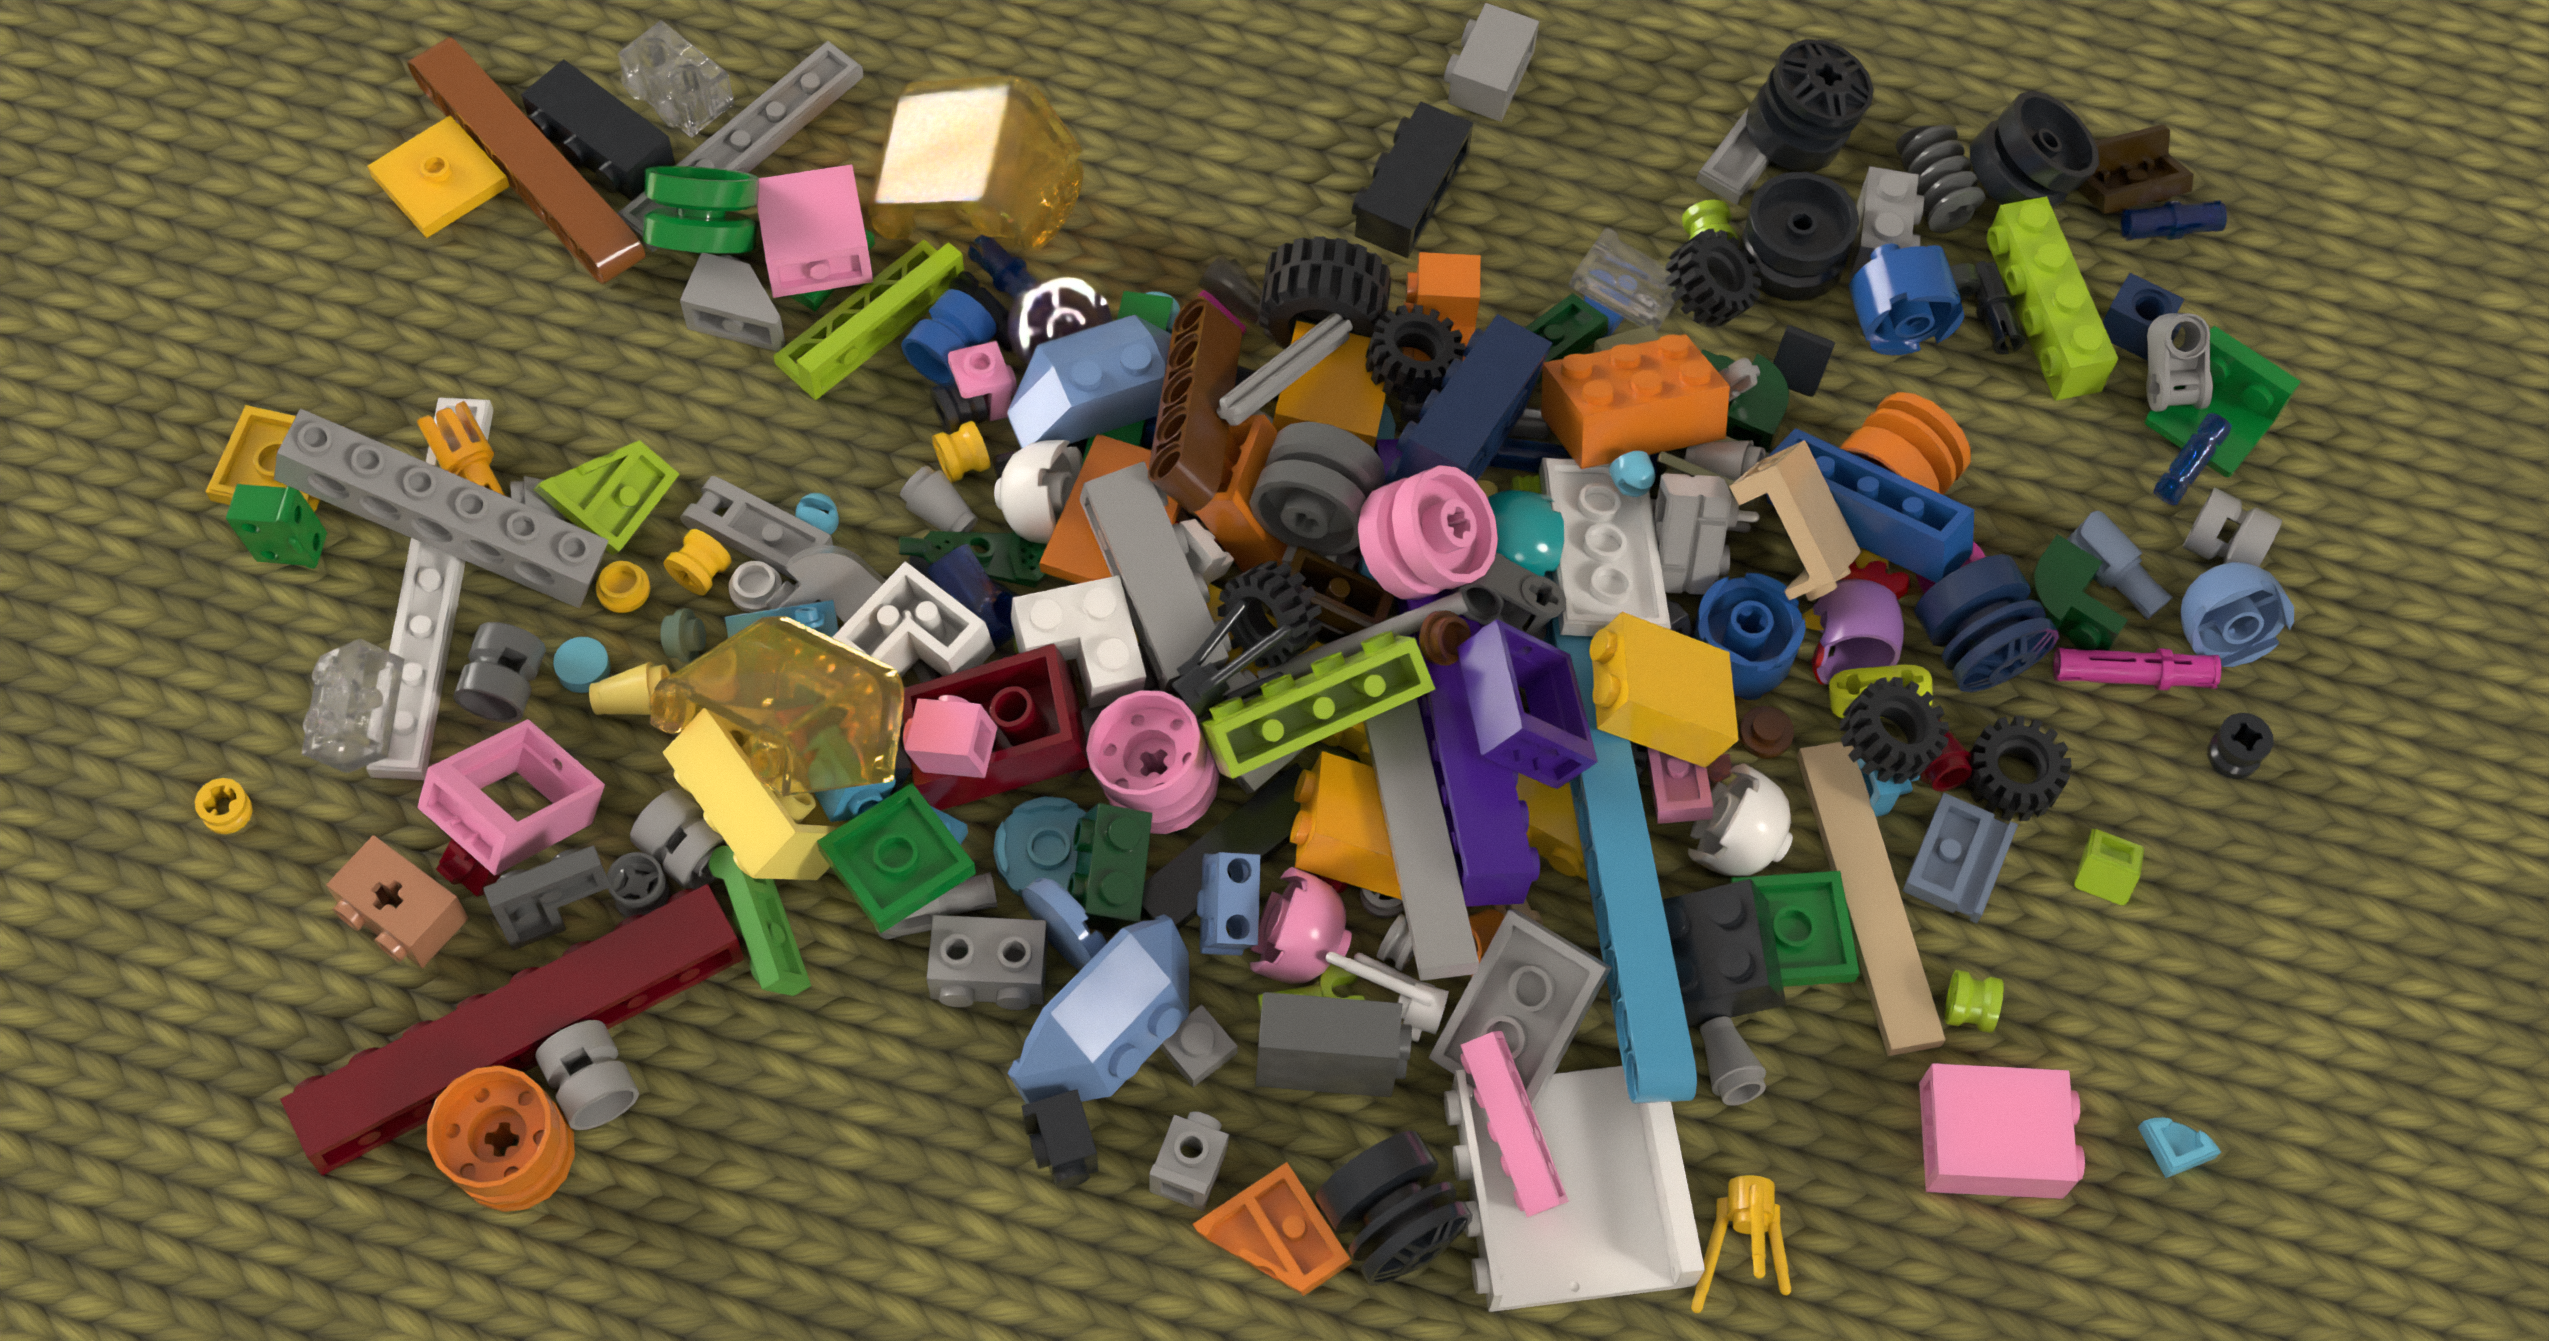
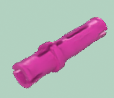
[2053,647,2221,691]

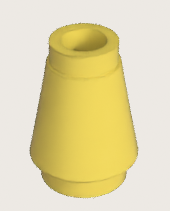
[589,662,675,715]

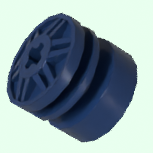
[1914,554,2059,693]

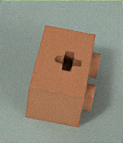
[326,835,469,969]

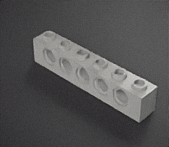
[274,408,609,609]

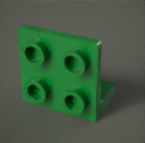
[2144,325,2301,478]

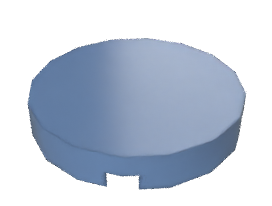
[1021,877,1107,971]

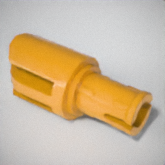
[417,401,508,497]

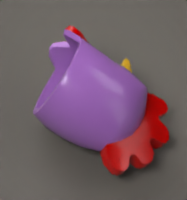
[1802,560,1910,685]

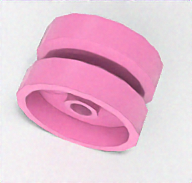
[1358,465,1498,600]

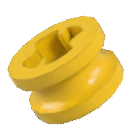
[194,778,253,834]

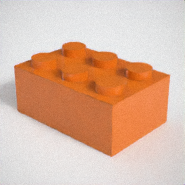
[1541,334,1730,469]

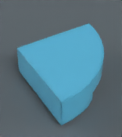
[2138,1117,2221,1178]

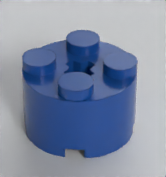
[1848,243,1964,355]
[1692,573,1806,700]

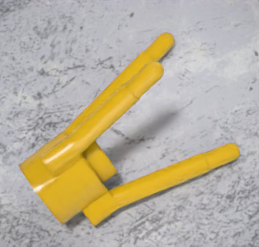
[1691,1175,1791,1313]

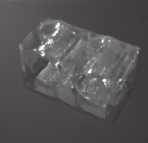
[618,20,734,138]

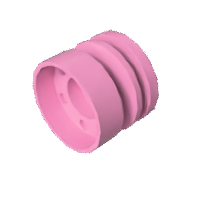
[1086,690,1220,834]

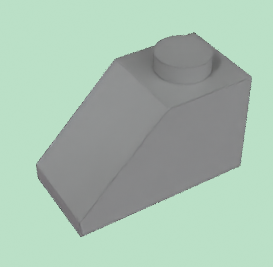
[680,253,786,352]

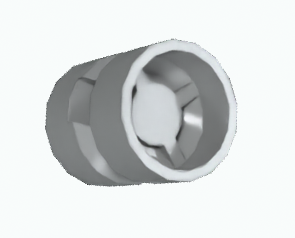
[2182,487,2282,567]
[630,789,729,890]
[535,1020,639,1130]

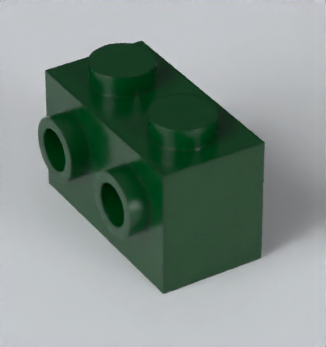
[1066,803,1153,933]

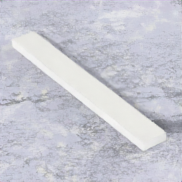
[366,398,493,780]

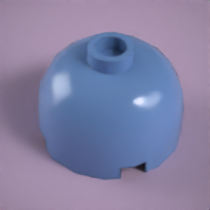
[2181,562,2294,667]

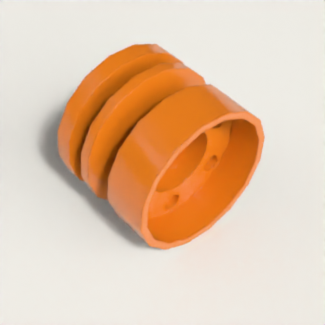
[1839,392,1971,495]
[427,1066,575,1212]

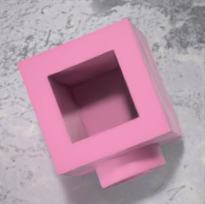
[903,695,997,778]

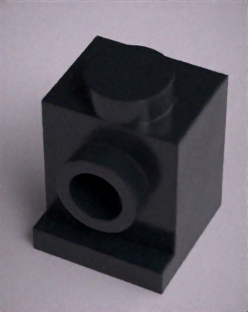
[1021,1089,1098,1189]

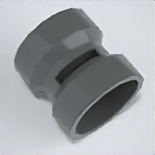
[607,852,672,919]

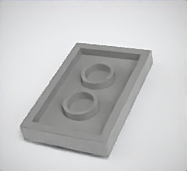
[1429,909,1612,1111]

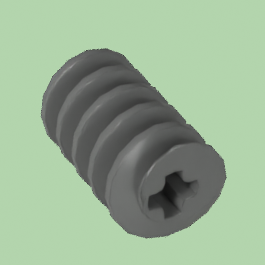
[1895,125,1985,233]

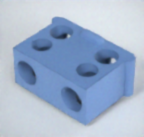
[1197,852,1260,956]

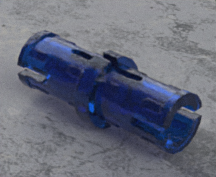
[2120,200,2227,241]

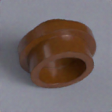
[1419,610,1471,666]
[1739,706,1794,759]

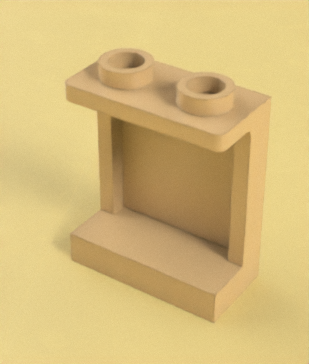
[1729,440,1861,601]

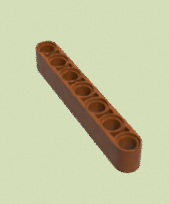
[407,36,646,285]

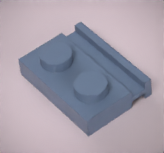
[1902,793,2018,924]

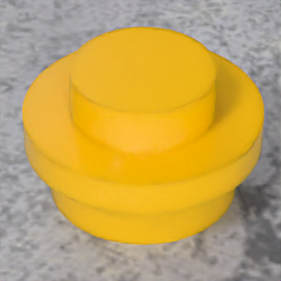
[596,561,650,613]

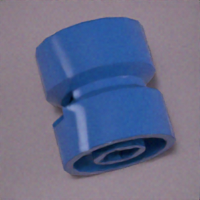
[901,289,997,387]

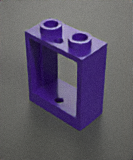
[1457,619,1598,789]

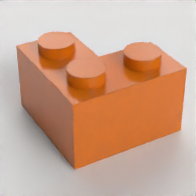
[1402,252,1481,361]

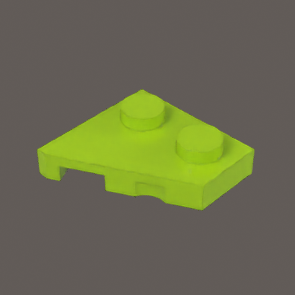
[533,440,680,555]

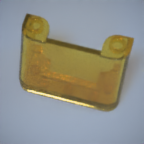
[868,75,1083,239]
[649,616,904,796]

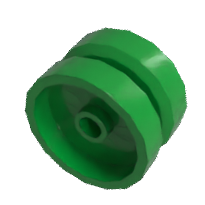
[643,166,759,253]

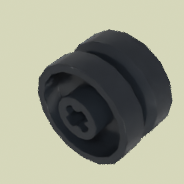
[1969,90,2099,210]
[1738,172,1859,301]

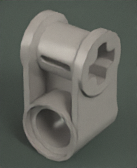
[2146,313,2213,412]

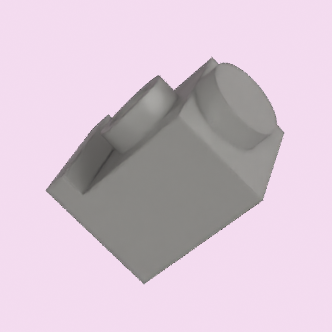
[1149,1112,1229,1212]

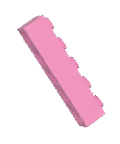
[1460,1031,1569,1217]

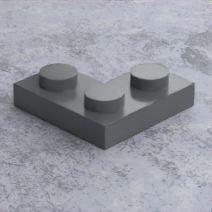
[483,845,611,951]

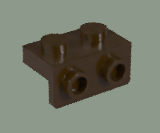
[2076,124,2194,214]

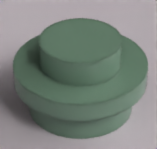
[661,608,706,662]

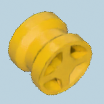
[932,421,991,483]
[663,529,732,595]

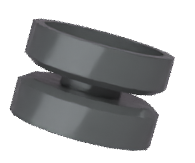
[1249,422,1386,555]

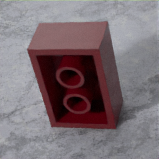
[899,643,1090,811]

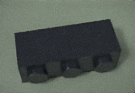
[521,59,676,201]
[1351,101,1473,259]

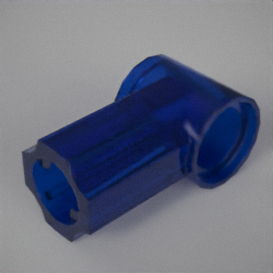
[928,543,1015,650]

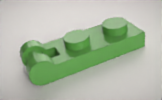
[709,845,811,996]

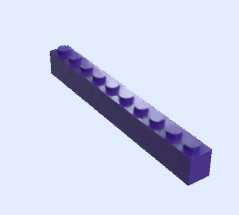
[1374,439,1540,906]

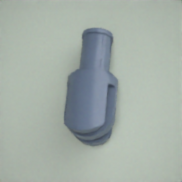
[2066,510,2173,620]

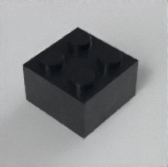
[1662,879,1786,1027]

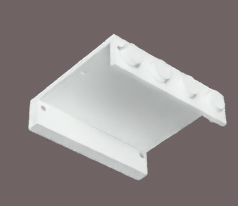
[1444,1066,1705,1312]

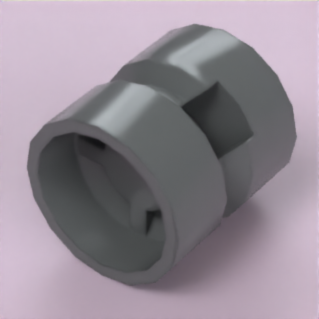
[453,622,546,723]

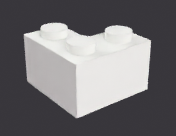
[831,561,995,696]
[1011,575,1146,708]

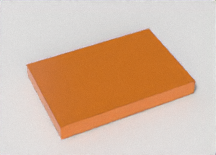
[1039,434,1182,584]

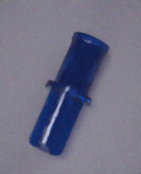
[968,233,1050,314]

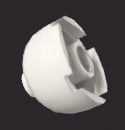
[994,440,1083,544]
[1688,763,1793,877]

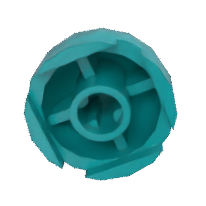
[1487,489,1564,577]

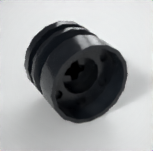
[1746,39,1874,172]
[1315,1130,1473,1286]

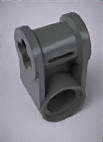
[1456,552,1566,640]

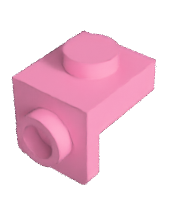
[948,341,1017,421]

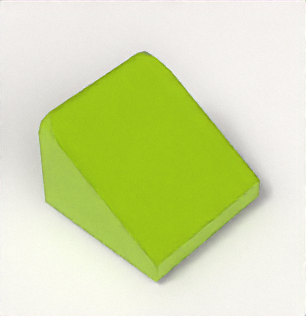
[2075,828,2144,905]

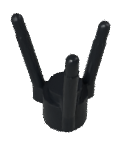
[1171,600,1292,720]

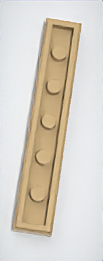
[1796,742,1946,1056]

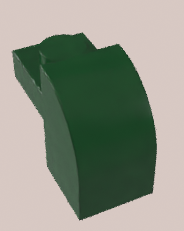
[1701,349,1789,453]
[2027,534,2128,651]

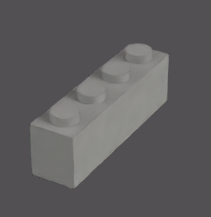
[1079,461,1231,692]

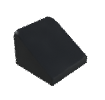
[1773,325,1835,397]

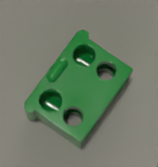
[225,484,328,569]

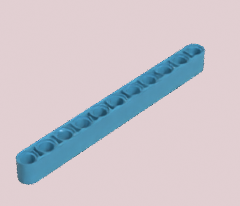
[1536,571,1697,1104]

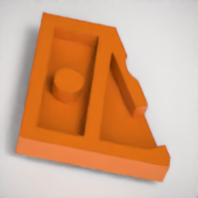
[1193,1162,1352,1296]

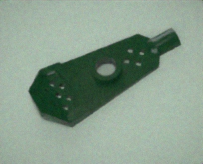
[899,531,1049,588]

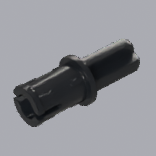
[1975,261,2025,354]

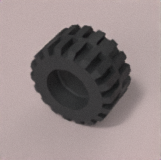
[1258,236,1392,349]

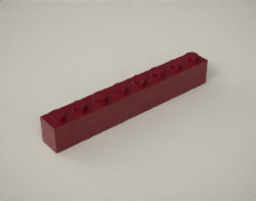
[280,884,744,1176]

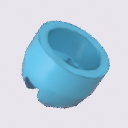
[1609,451,1656,497]
[795,493,839,535]

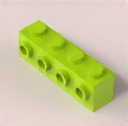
[1986,196,2118,401]
[1199,630,1435,779]

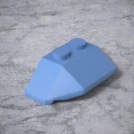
[1007,315,1171,449]
[1008,914,1189,1104]

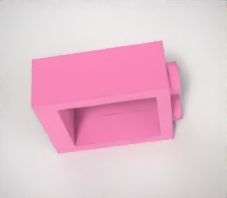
[417,719,605,876]

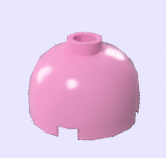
[1250,867,1352,984]

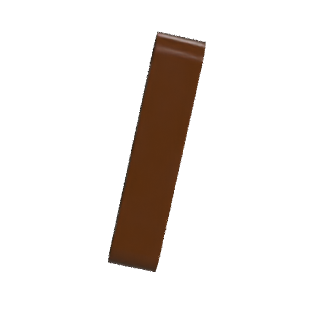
[1148,296,1242,512]

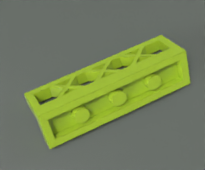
[773,239,964,401]

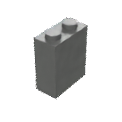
[1255,992,1412,1098]

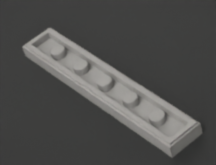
[617,41,864,252]
[1363,698,1479,981]

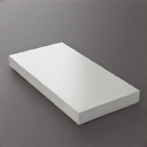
[1539,458,1671,636]

